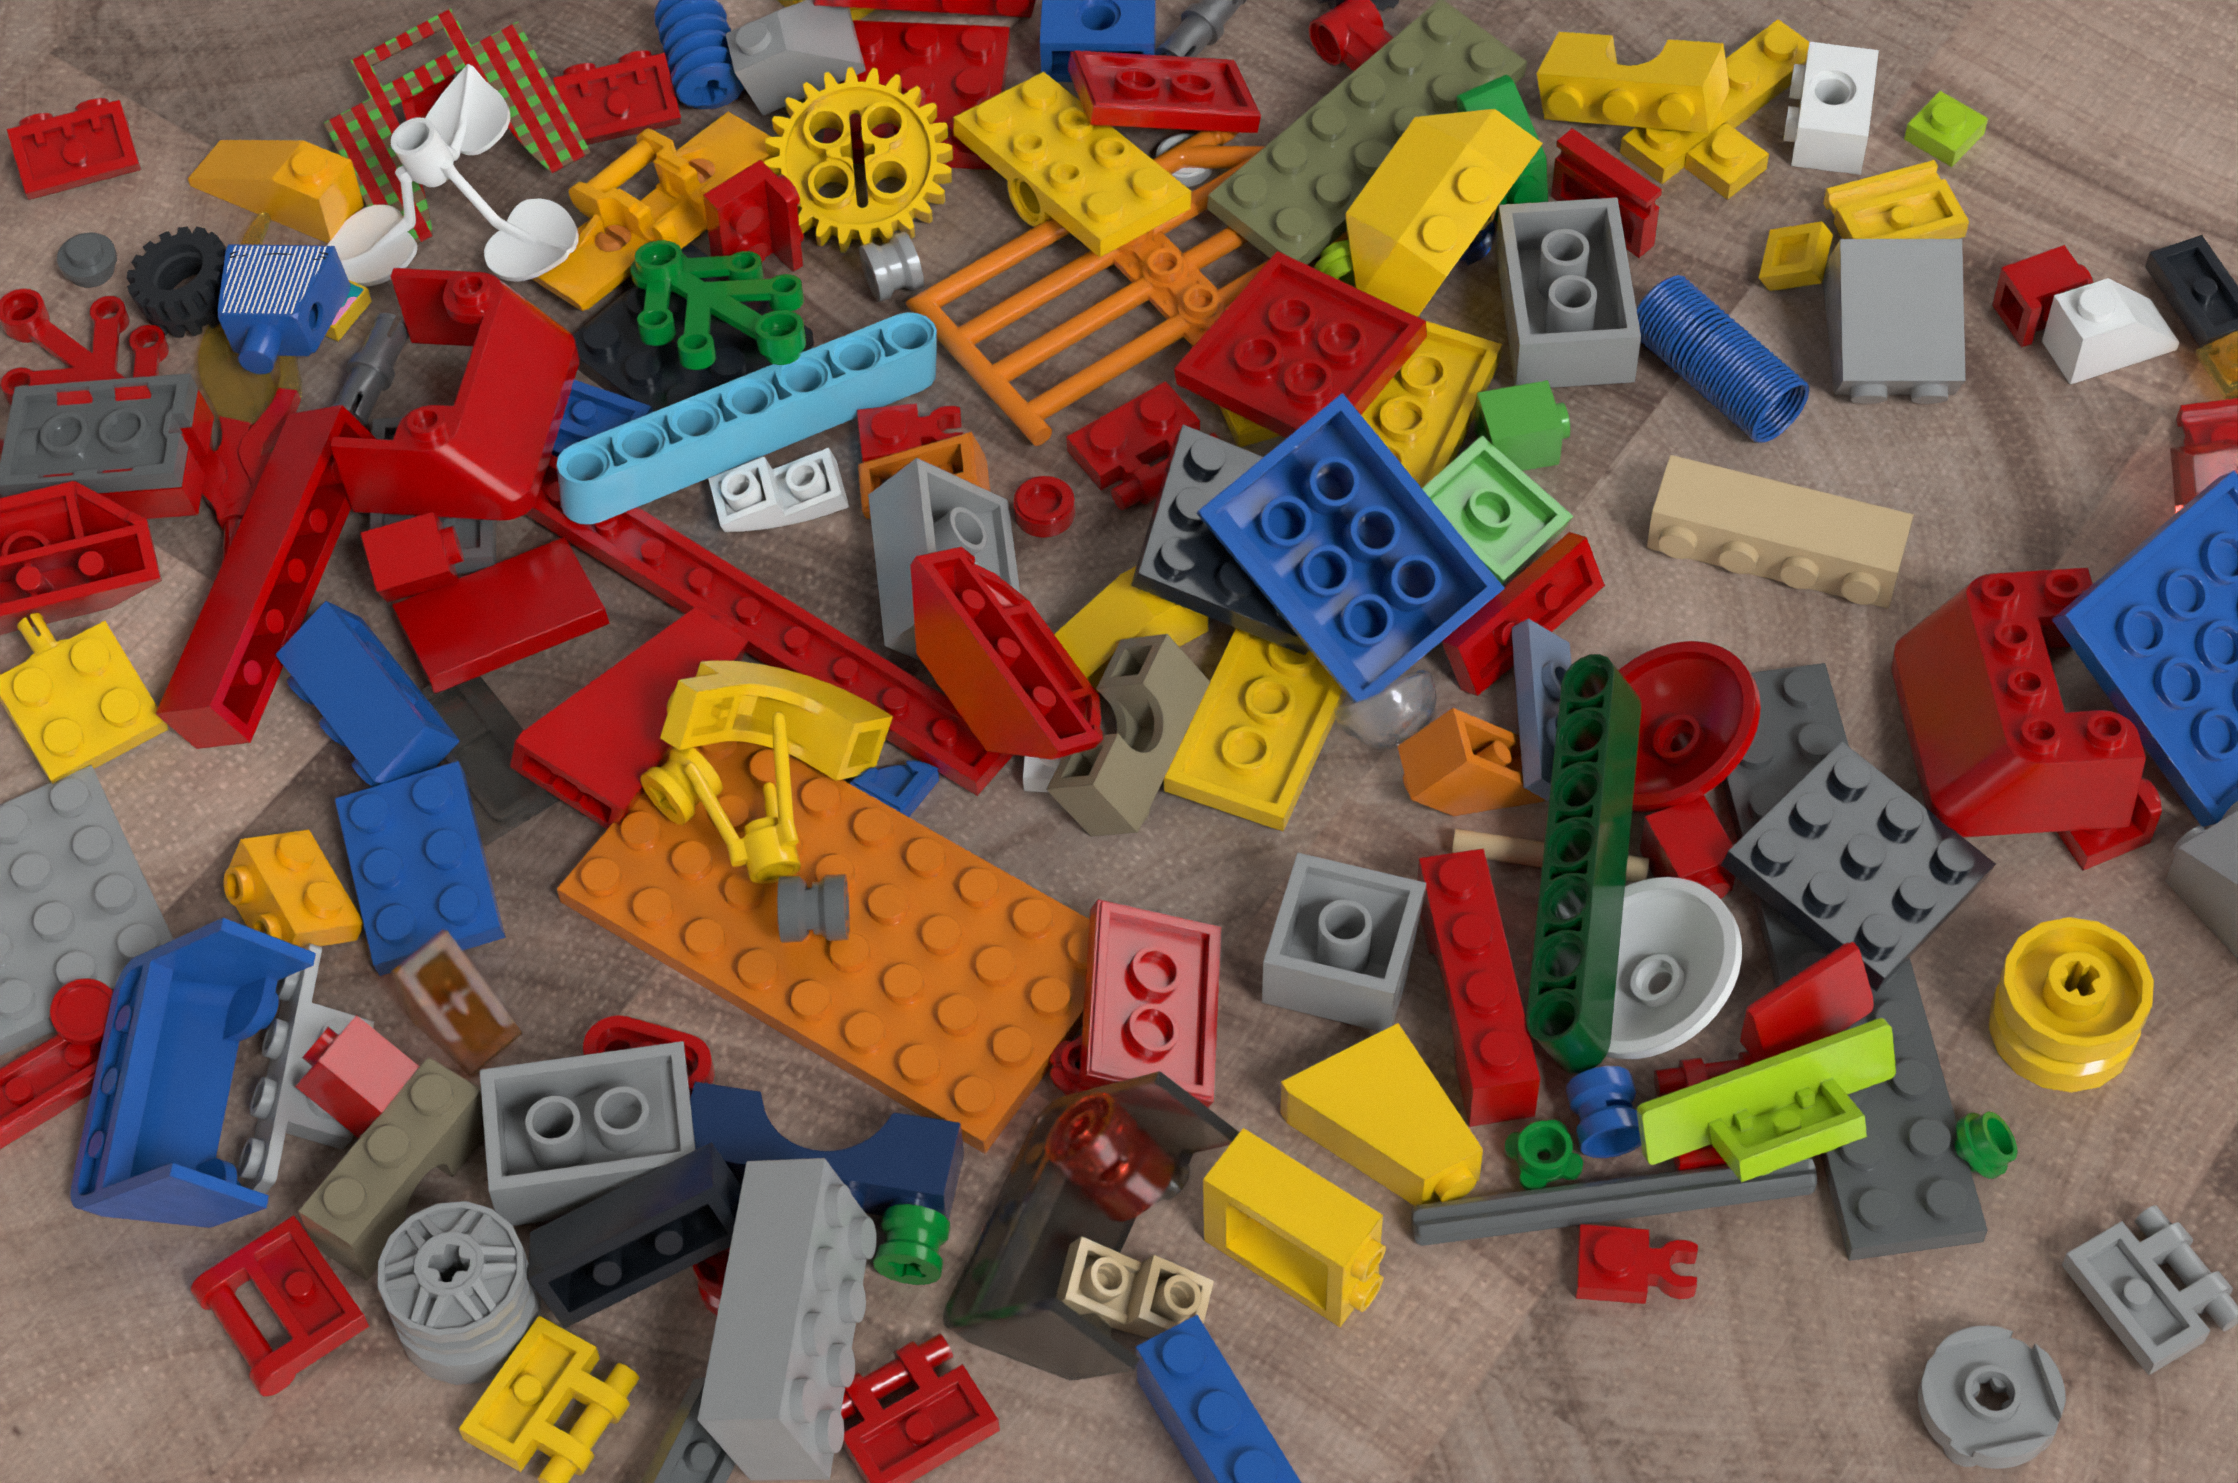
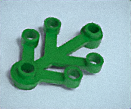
[631,240,806,370]

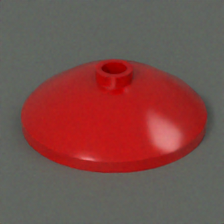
[1618,641,1761,812]

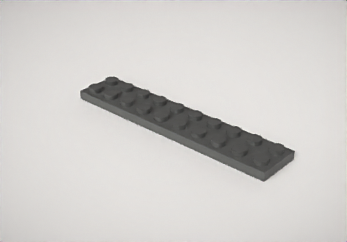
[1722,663,1988,1261]

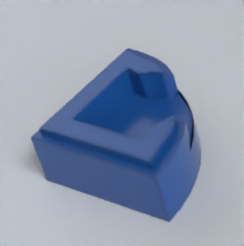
[850,760,939,817]

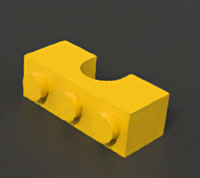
[1536,32,1730,133]

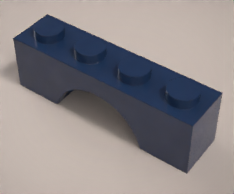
[690,1082,964,1220]

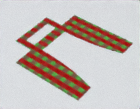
[324,8,591,244]

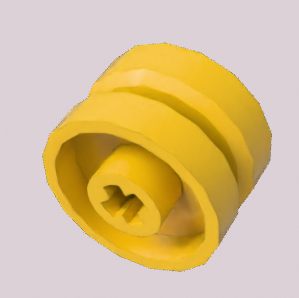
[1989,917,2154,1092]

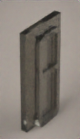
[421,676,560,846]

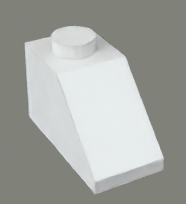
[2042,278,2179,385]

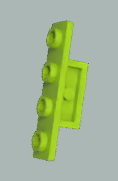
[1637,1018,1896,1183]

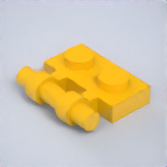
[459,1316,640,1483]

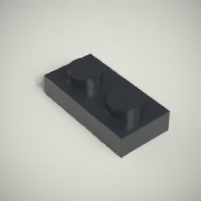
[2145,235,2238,353]

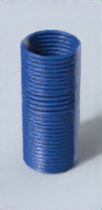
[1636,275,1809,443]

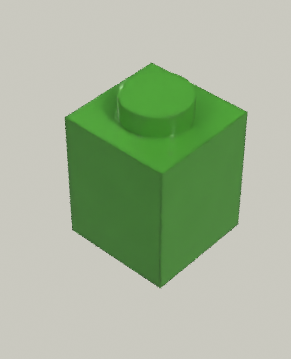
[1474,380,1570,471]

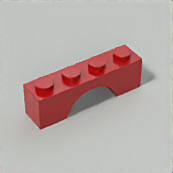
[1417,848,1540,1127]

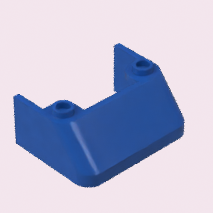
[70,918,316,1228]

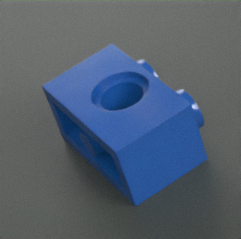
[1040,0,1156,82]

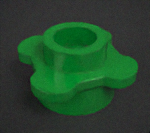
[1504,1120,1583,1190]

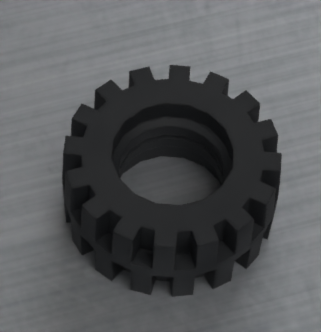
[127,226,227,338]

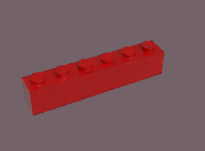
[155,405,376,749]

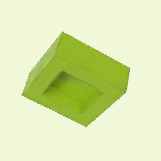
[1904,91,1988,167]

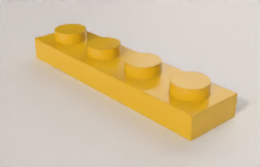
[1620,19,1809,184]

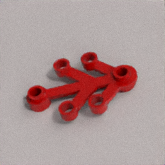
[0,288,169,405]

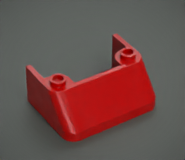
[330,268,580,521]

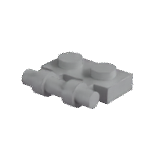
[2062,1205,2238,1375]

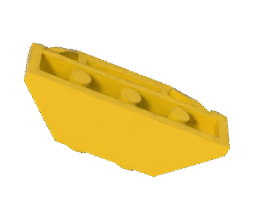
[1345,109,1543,317]

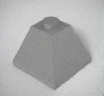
[726,0,866,116]

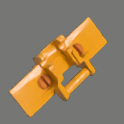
[532,111,775,312]

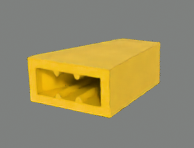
[1280,1023,1483,1206]

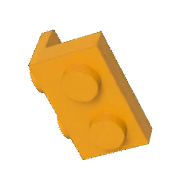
[223,829,364,948]

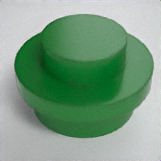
[1954,1111,2018,1179]

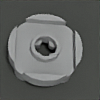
[1918,1325,2066,1469]

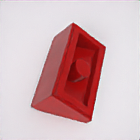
[1740,941,1874,1062]

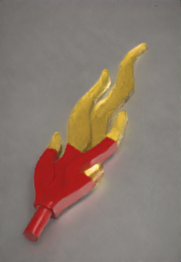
[196,212,302,563]

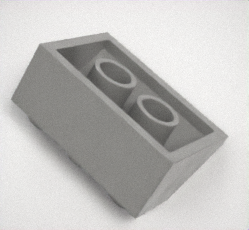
[868,458,1020,661]

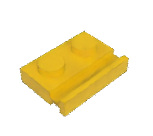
[1823,160,1969,239]

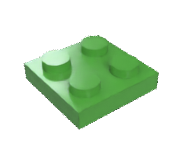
[1422,436,1573,586]

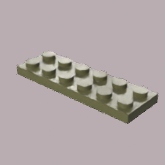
[1207,0,1527,265]

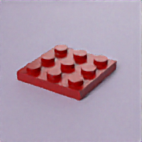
[823,20,1010,170]
[1174,251,1427,438]

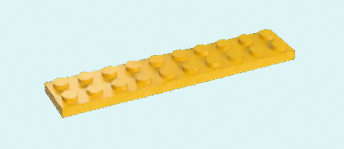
[1164,321,1502,832]

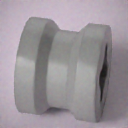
[859,231,924,302]

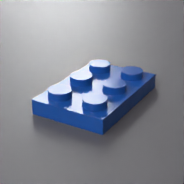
[335,761,506,976]

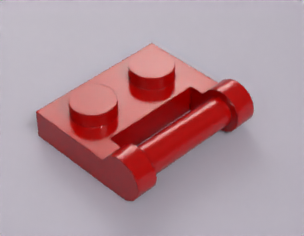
[190,1215,369,1397]

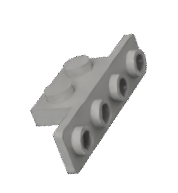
[237,943,374,1194]

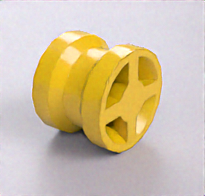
[640,747,723,825]

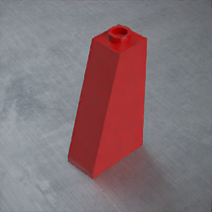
[510,607,748,829]

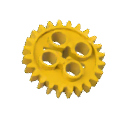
[764,67,953,253]

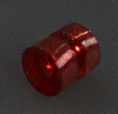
[1045,1092,1174,1222]

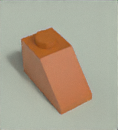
[1397,708,1545,816]

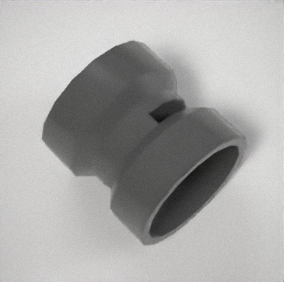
[777,874,850,943]

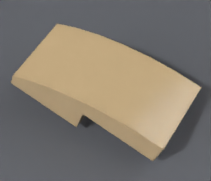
[1054,1236,1214,1338]

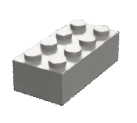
[698,1158,876,1481]

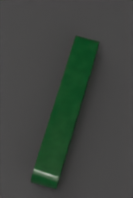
[1526,654,1641,1074]

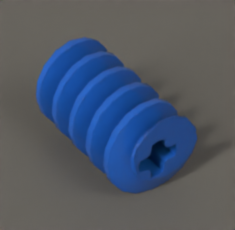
[654,0,744,109]

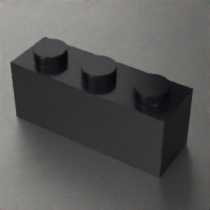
[528,1142,742,1329]

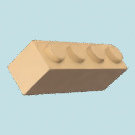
[1647,455,1914,609]

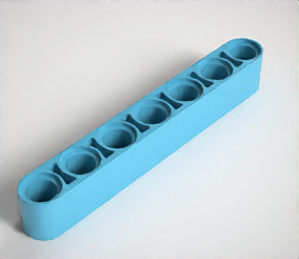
[557,312,937,524]

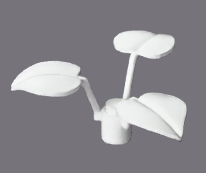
[327,64,579,287]

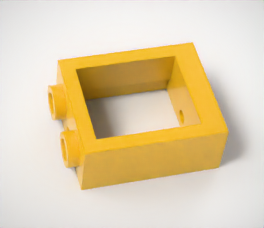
[1203,1128,1386,1327]

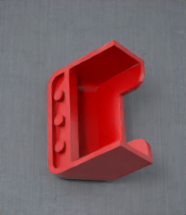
[1891,567,2146,837]

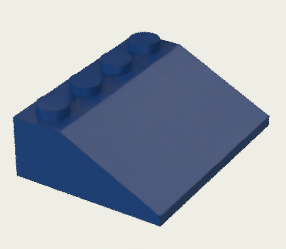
[1196,393,1505,710]

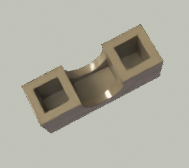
[1046,634,1210,837]
[298,1057,485,1281]

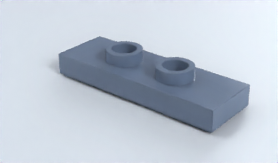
[1512,618,1572,801]

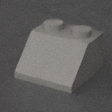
[1262,852,1426,1032]

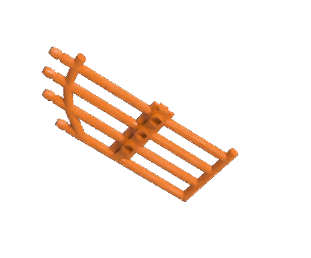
[906,131,1348,446]

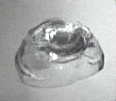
[1334,670,1437,750]

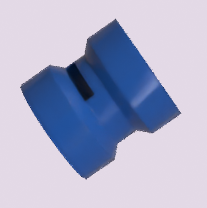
[1566,1066,1641,1158]

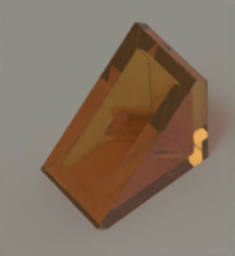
[391,930,523,1076]

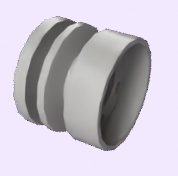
[378,1201,541,1385]

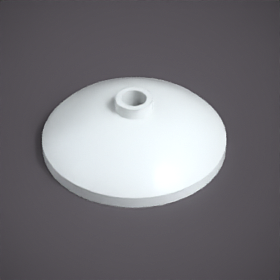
[1606,877,1742,1059]

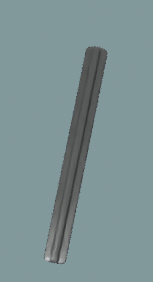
[1411,1157,1817,1246]

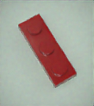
[1441,532,1605,696]

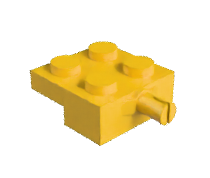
[0,613,169,784]

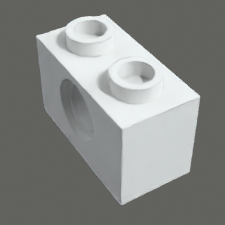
[1783,42,1879,175]

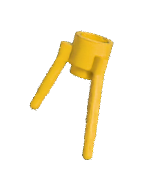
[685,712,801,884]

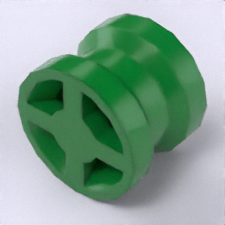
[873,1204,951,1285]

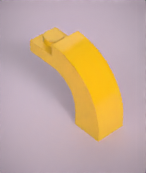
[660,661,893,781]

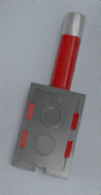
[0,373,214,519]

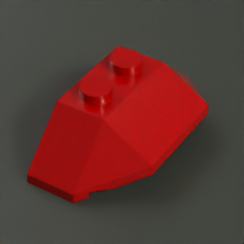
[0,481,162,635]
[910,547,1103,760]

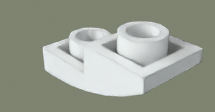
[708,447,849,532]

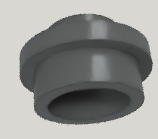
[57,232,117,288]

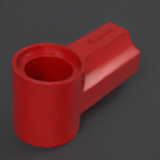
[1308,0,1393,71]

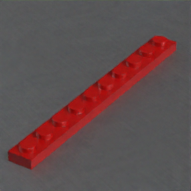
[525,454,1013,796]

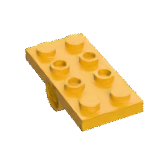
[953,72,1191,257]

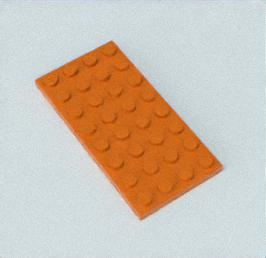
[557,741,1089,1154]

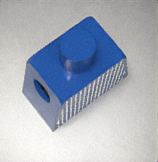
[217,244,351,374]

